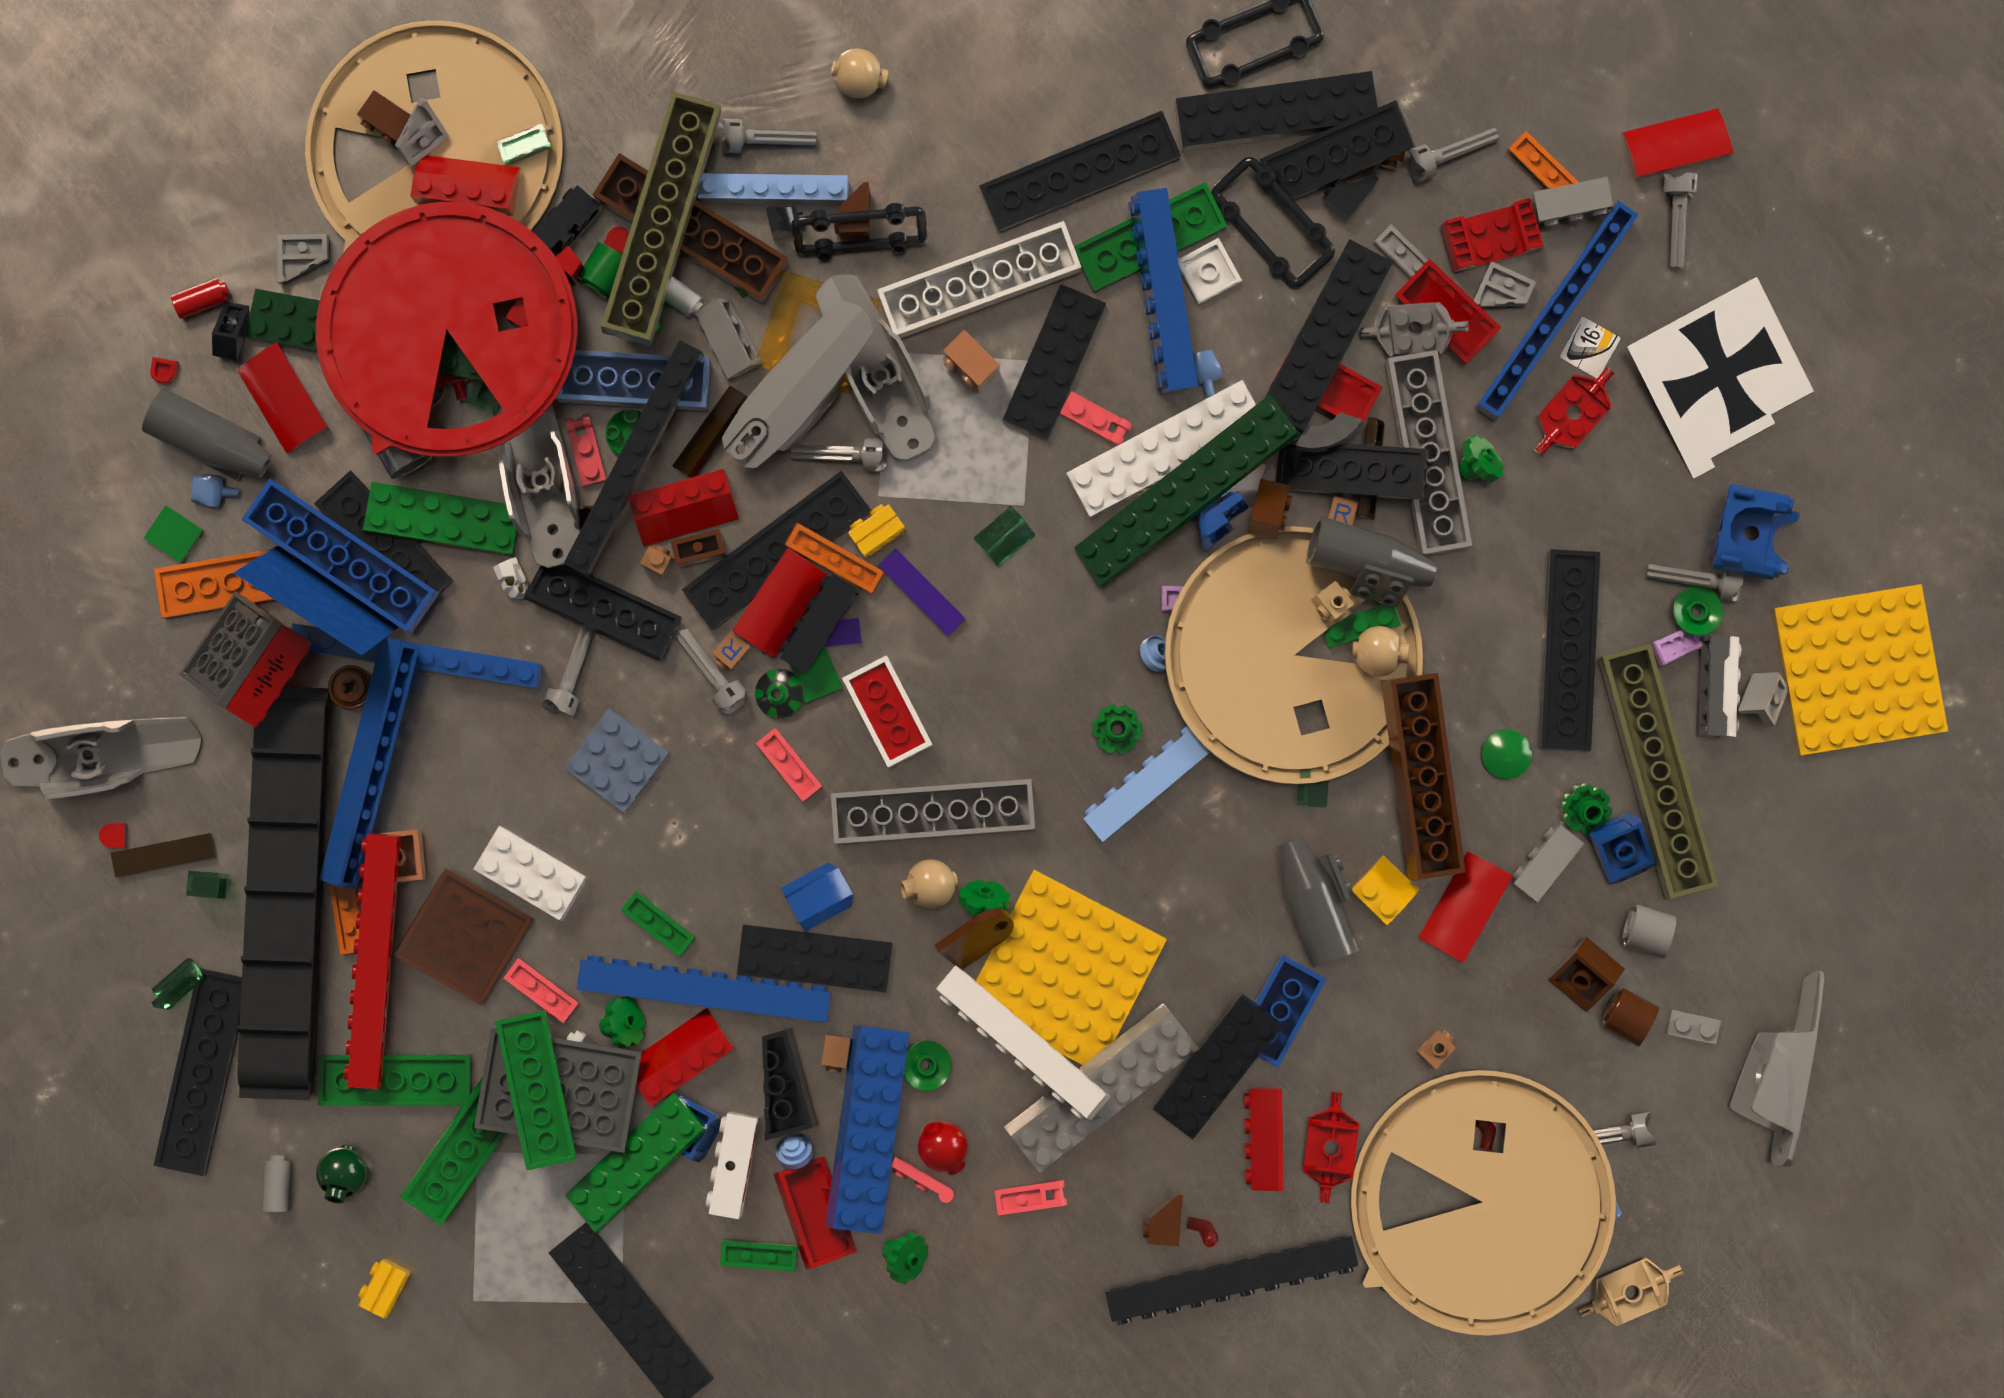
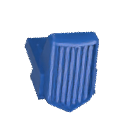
[1198,491,1249,551]

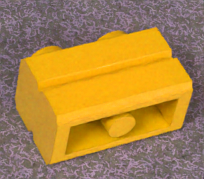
[848,504,906,559]
[357,1258,411,1319]

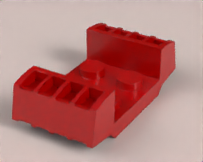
[1441,198,1544,272]
[506,246,583,328]

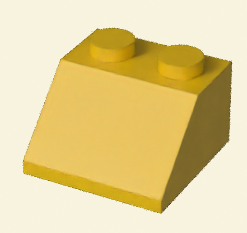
[1352,855,1419,926]

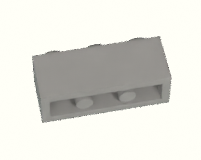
[1532,177,1613,227]
[695,297,762,379]
[1511,825,1584,903]

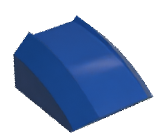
[1590,814,1656,884]
[781,863,853,932]
[665,1092,722,1162]

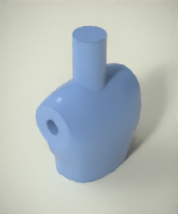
[1193,350,1222,398]
[191,474,238,507]

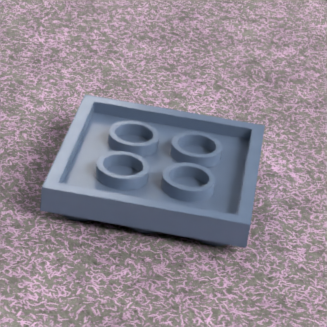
[564,708,669,813]

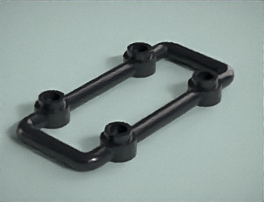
[1186,0,1325,87]
[1211,157,1335,287]
[791,203,928,261]

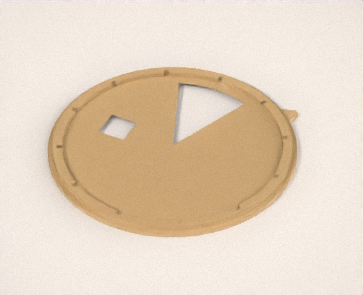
[305,21,563,253]
[1165,526,1423,784]
[1351,1070,1616,1335]

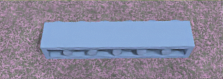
[698,173,849,206]
[1083,726,1210,842]

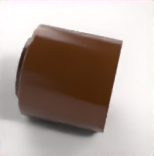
[328,665,372,712]
[1602,988,1660,1047]

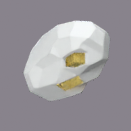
[493,557,528,600]

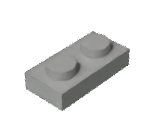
[1666,1010,1721,1045]

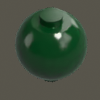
[316,1145,367,1204]

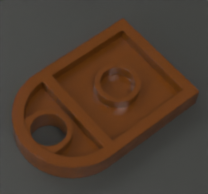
[935,909,1014,970]

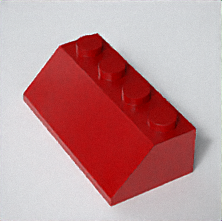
[410,155,521,216]
[629,468,739,547]
[636,1008,736,1107]
[1244,1088,1284,1191]

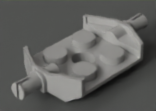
[1361,302,1469,357]

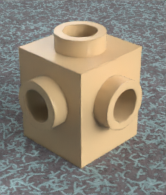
[1311,581,1354,622]

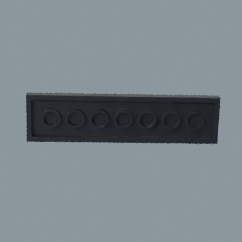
[979,111,1181,232]
[1266,239,1393,433]
[681,470,871,630]
[1540,549,1600,751]
[153,968,242,1176]
[548,1222,714,1398]

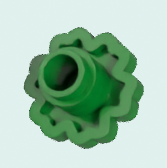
[1458,434,1504,483]
[1092,704,1143,754]
[1560,783,1612,835]
[959,880,1010,918]
[599,996,645,1048]
[882,1232,929,1284]

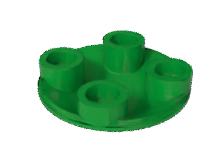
[605,409,642,456]
[1482,729,1532,779]

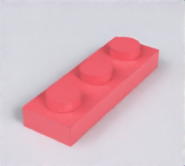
[756,728,823,802]
[504,958,579,1023]

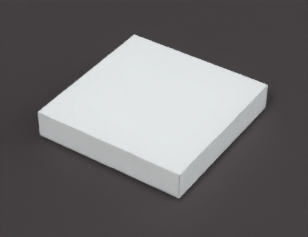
[1178,238,1242,306]

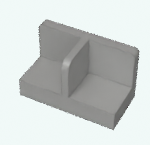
[1738,672,1789,727]

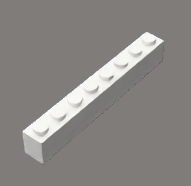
[936,966,1110,1120]

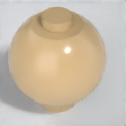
[831,48,888,98]
[1352,626,1409,676]
[900,859,958,910]

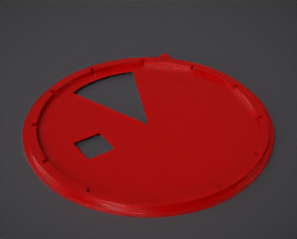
[316,202,578,457]

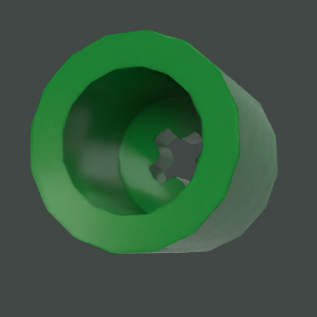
[578,242,622,299]

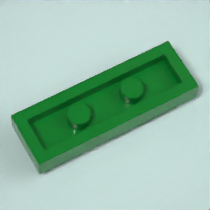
[1324,605,1401,648]
[620,891,695,957]
[720,1240,798,1272]

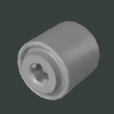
[1622,905,1676,959]

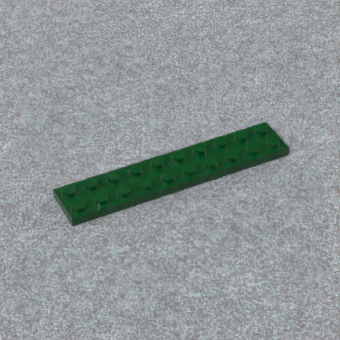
[245,288,484,382]
[1074,394,1300,588]

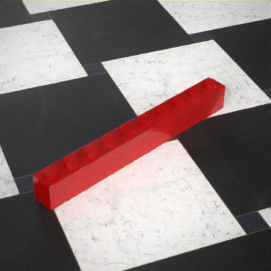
[344,833,401,1089]

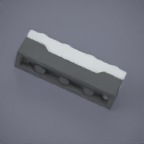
[1698,635,1741,738]

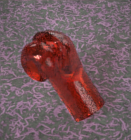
[1475,1120,1496,1151]
[1186,1217,1218,1248]

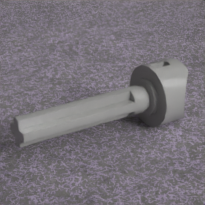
[721,119,816,153]
[1408,128,1500,182]
[1663,172,1698,268]
[791,438,887,472]
[1647,564,1744,602]
[542,626,594,717]
[675,628,746,715]
[1594,1112,1656,1148]

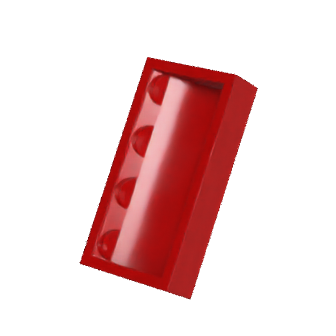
[1622,108,1734,180]
[1395,258,1502,363]
[236,342,330,455]
[1270,343,1383,434]
[732,548,828,659]
[1418,851,1513,963]
[773,1156,857,1270]

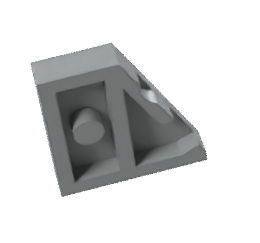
[395,97,449,167]
[277,234,329,284]
[1474,261,1536,307]

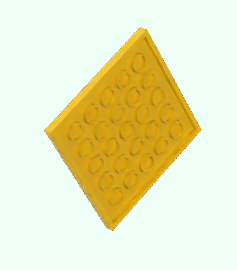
[1773,584,1948,756]
[976,870,1167,1065]

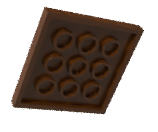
[393,868,533,1005]

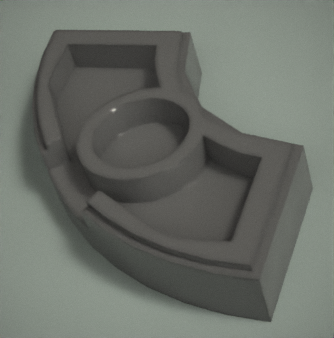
[1296,412,1363,452]

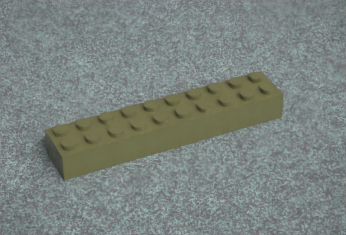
[601,91,721,347]
[1598,643,1719,900]

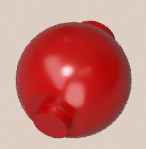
[918,1121,968,1175]

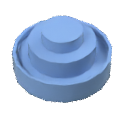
[1140,635,1166,672]
[775,1134,813,1169]

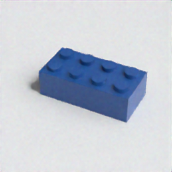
[1255,955,1327,1068]

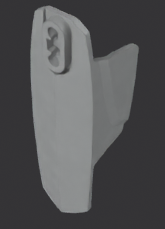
[815,275,935,460]
[722,301,875,468]
[498,404,580,568]
[0,717,202,799]
[1729,970,1824,1167]

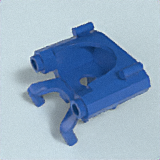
[1713,483,1800,580]

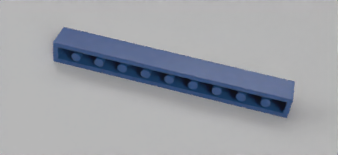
[1475,201,1639,422]
[292,623,543,690]
[319,637,420,890]
[576,955,831,1023]

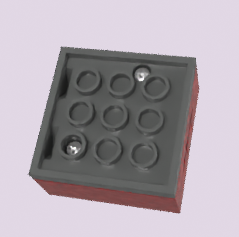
[179,591,313,728]

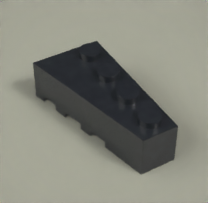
[532,185,602,257]
[780,573,862,674]
[762,1028,818,1141]

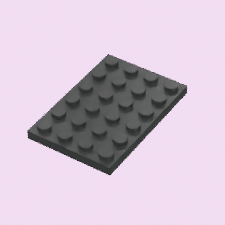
[474,1027,642,1153]

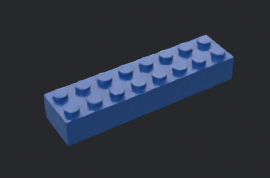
[1128,188,1198,394]
[241,479,439,634]
[826,1025,909,1234]

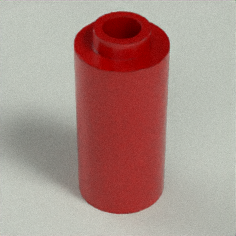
[171,278,230,319]

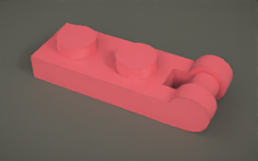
[1060,391,1133,445]
[565,413,607,487]
[891,1156,954,1203]
[994,1180,1068,1216]

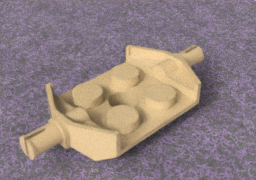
[1578,1257,1684,1326]

